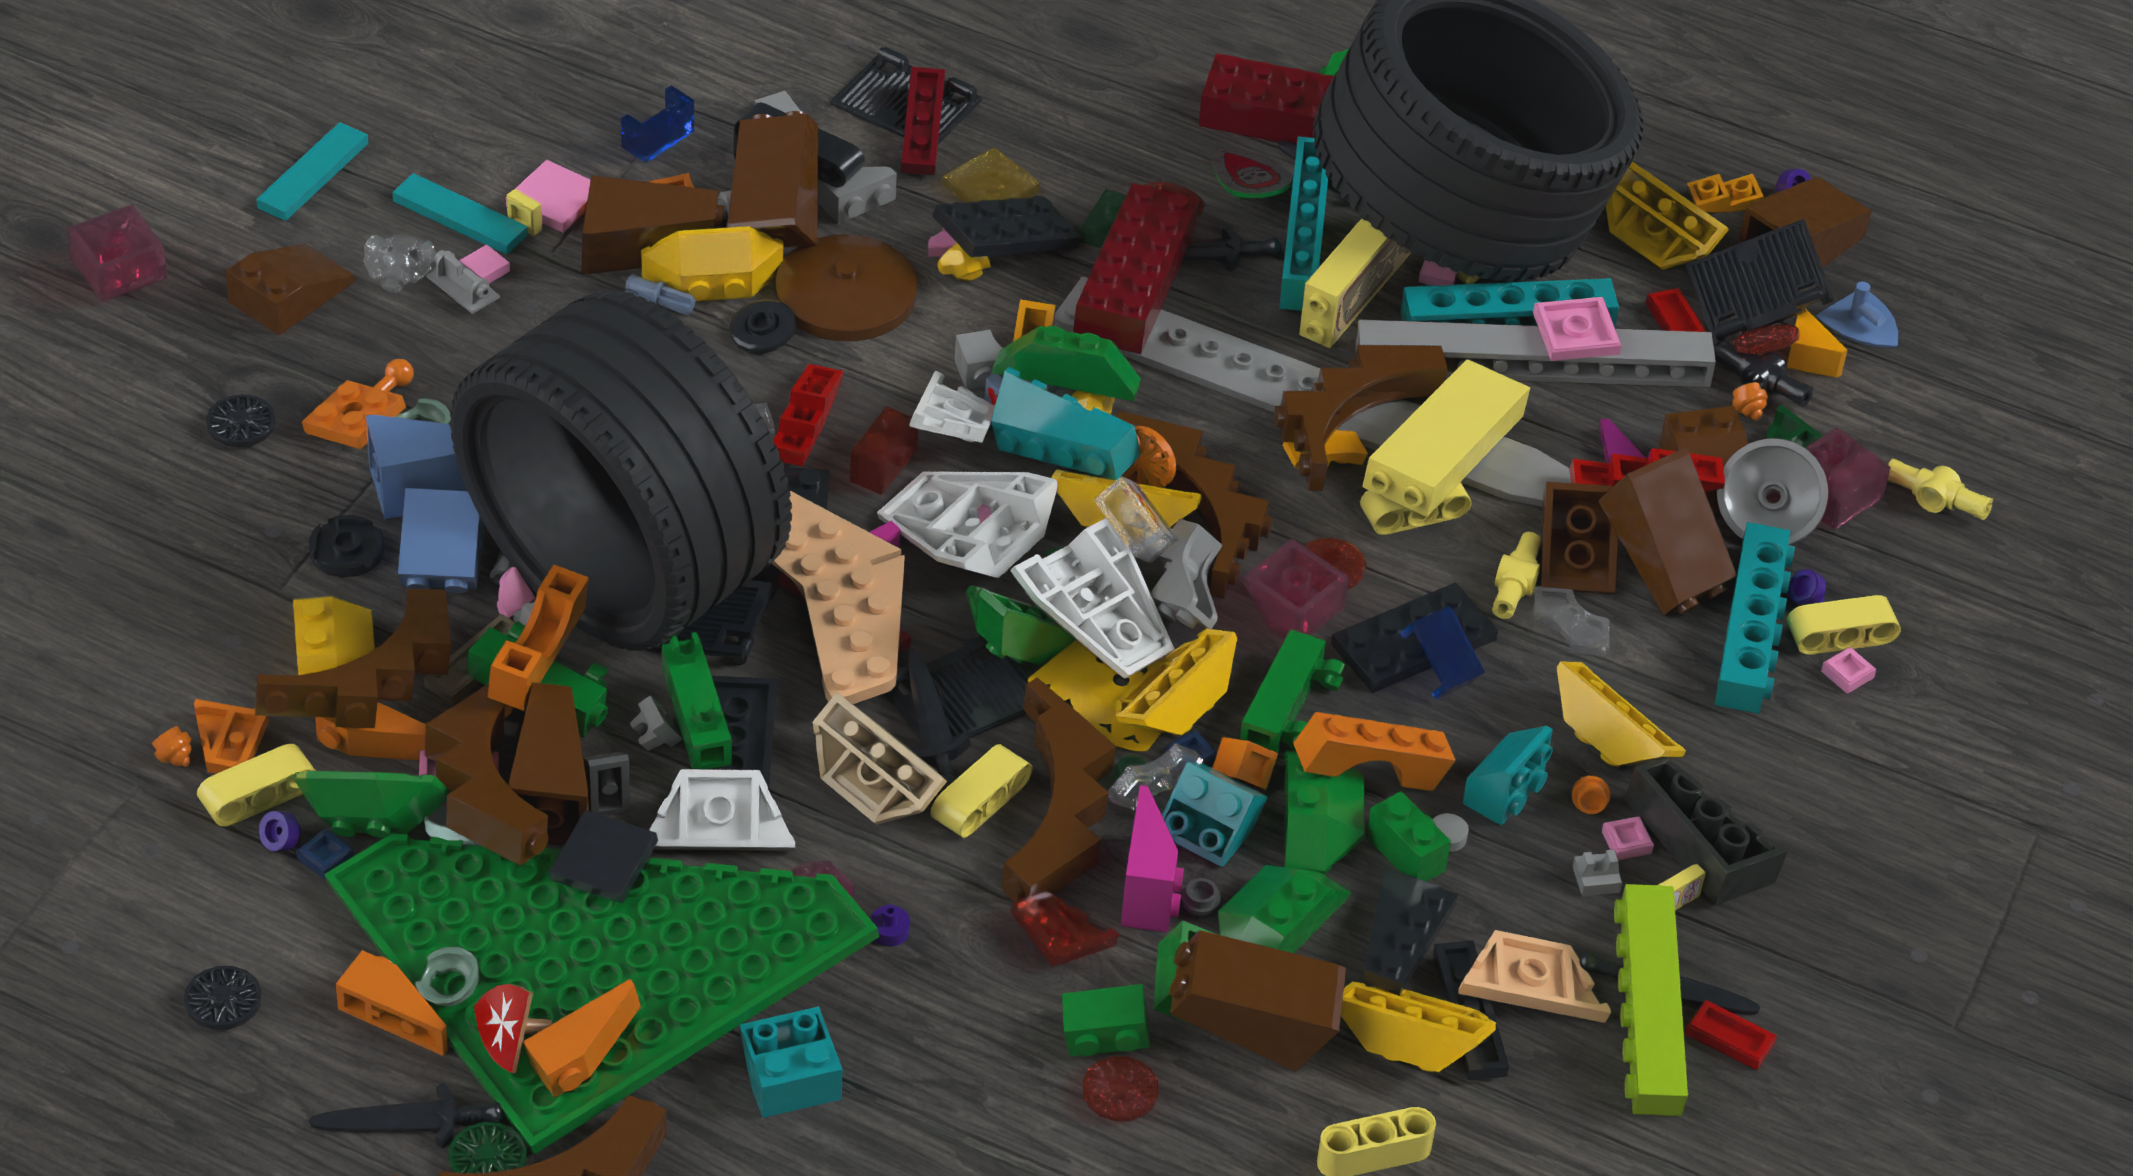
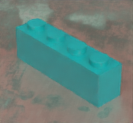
[991,367,1141,480]

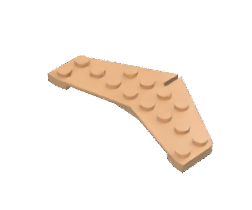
[772,491,905,704]

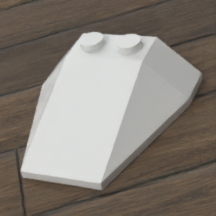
[877,472,1058,578]
[1010,517,1174,679]

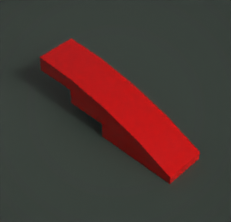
[773,364,843,466]
[1569,448,1725,492]

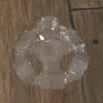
[363,234,436,293]

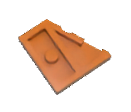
[194,699,269,774]

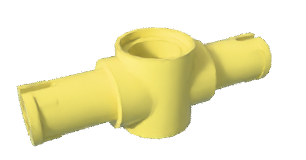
[1884,459,1993,520]
[1492,532,1542,619]

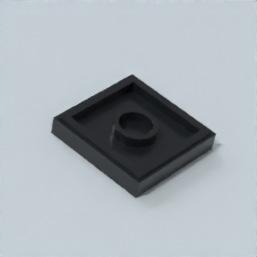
[549,810,658,903]

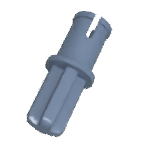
[625,274,696,315]

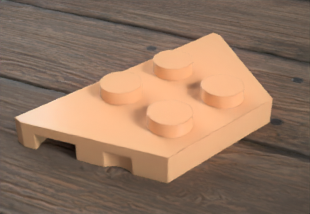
[1458,930,1611,1023]

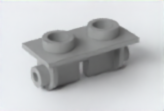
[427,250,500,314]

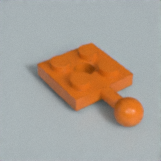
[302,358,414,449]

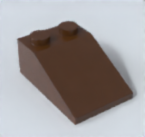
[225,244,356,335]
[1659,406,1748,518]
[1541,482,1618,594]

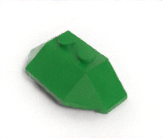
[992,326,1141,402]
[966,585,1076,666]
[1284,751,1365,875]
[294,771,451,838]
[1218,865,1351,953]

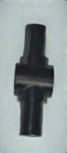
[1715,341,1813,407]

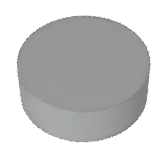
[1433,813,1469,852]

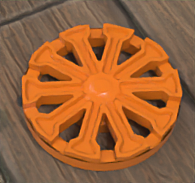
[1122,426,1176,488]

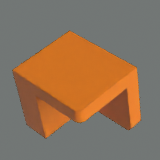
[1212,737,1278,790]

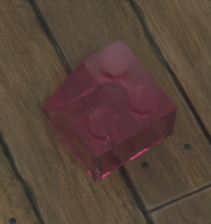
[67,204,167,302]
[1243,539,1349,639]

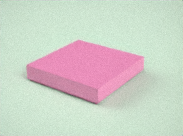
[506,160,590,233]
[1533,297,1621,361]

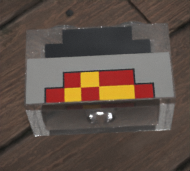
[1094,476,1179,563]

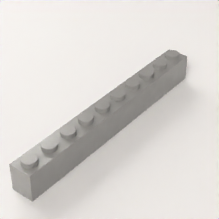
[1355,320,1716,387]

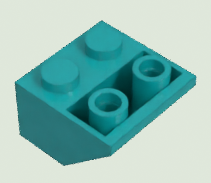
[1462,726,1553,826]
[1162,761,1268,867]
[740,1006,843,1118]

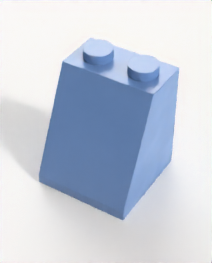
[366,415,467,520]
[398,488,486,593]

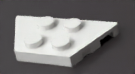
[909,371,995,443]
[650,769,795,851]

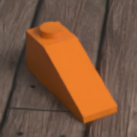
[315,702,426,761]
[336,950,448,1056]
[523,979,641,1098]

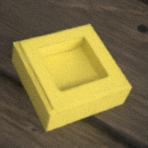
[507,189,542,236]

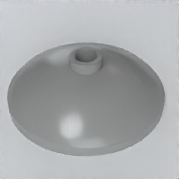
[1717,439,1828,545]

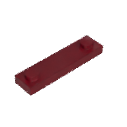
[901,66,945,175]

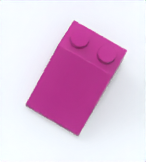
[1121,785,1184,933]

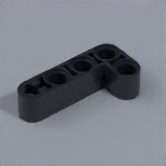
[733,102,865,188]

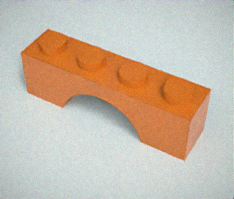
[488,565,589,711]
[1293,712,1456,791]

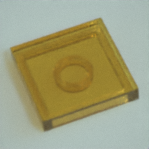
[942,147,1040,203]

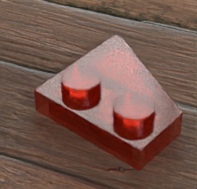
[1010,891,1119,967]

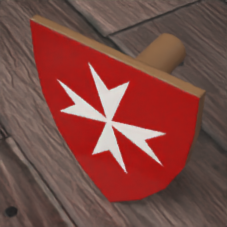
[474,984,553,1073]

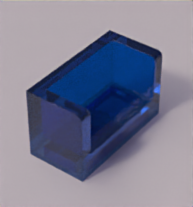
[621,85,695,163]
[1401,606,1485,700]

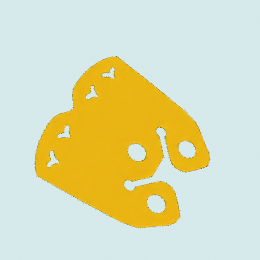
[1028,640,1162,752]

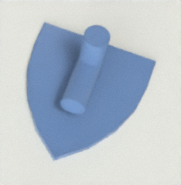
[1815,281,1898,348]

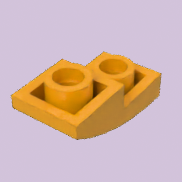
[1687,174,1764,213]
[1282,430,1368,469]

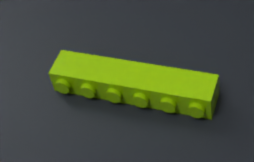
[1614,884,1688,1116]

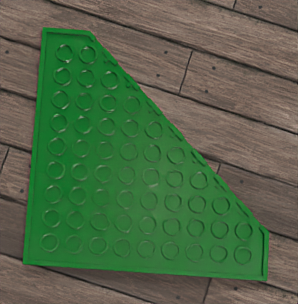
[324,833,880,1155]

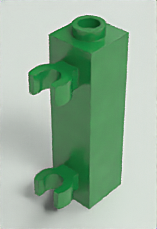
[467,621,608,738]
[1240,629,1345,753]
[662,632,732,770]

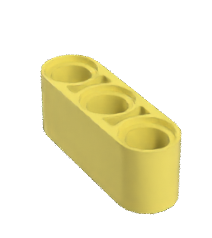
[1360,482,1472,535]
[1786,595,1901,655]
[197,744,316,827]
[930,744,1033,838]
[1317,1107,1436,1176]

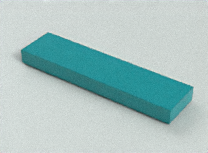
[256,122,369,221]
[392,173,528,255]

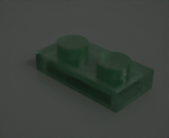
[1078,189,1126,249]

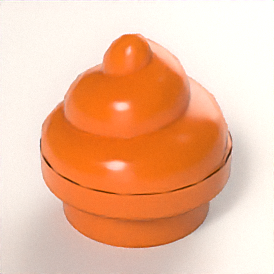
[1732,382,1768,421]
[152,726,191,767]
[1571,775,1611,814]

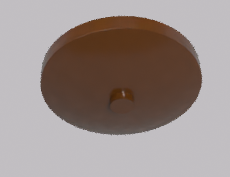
[775,234,917,341]

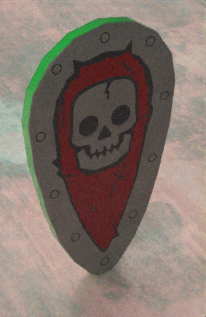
[1212,148,1293,199]

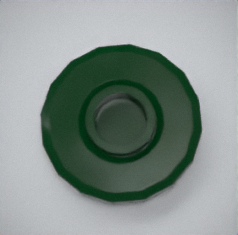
[448,1122,527,1173]

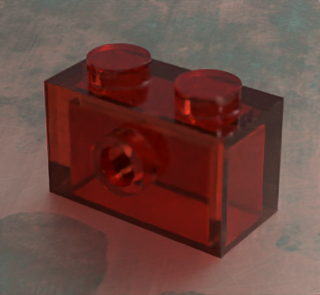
[850,406,918,495]

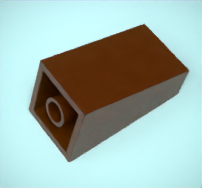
[727,111,818,248]
[581,175,724,274]
[1738,176,1872,268]
[1598,447,1737,616]
[508,683,589,846]
[1169,930,1346,1072]

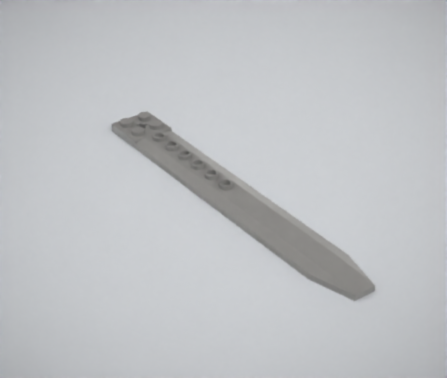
[1054,276,1571,507]

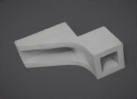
[817,166,897,224]
[955,330,1076,398]
[1150,519,1223,629]

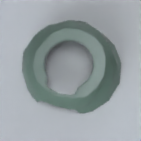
[396,398,451,424]
[415,947,479,1006]

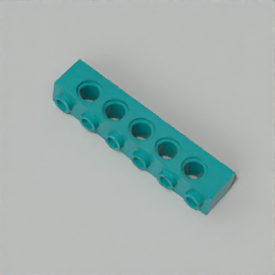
[1279,136,1328,311]
[1400,278,1619,328]
[1714,522,1795,714]

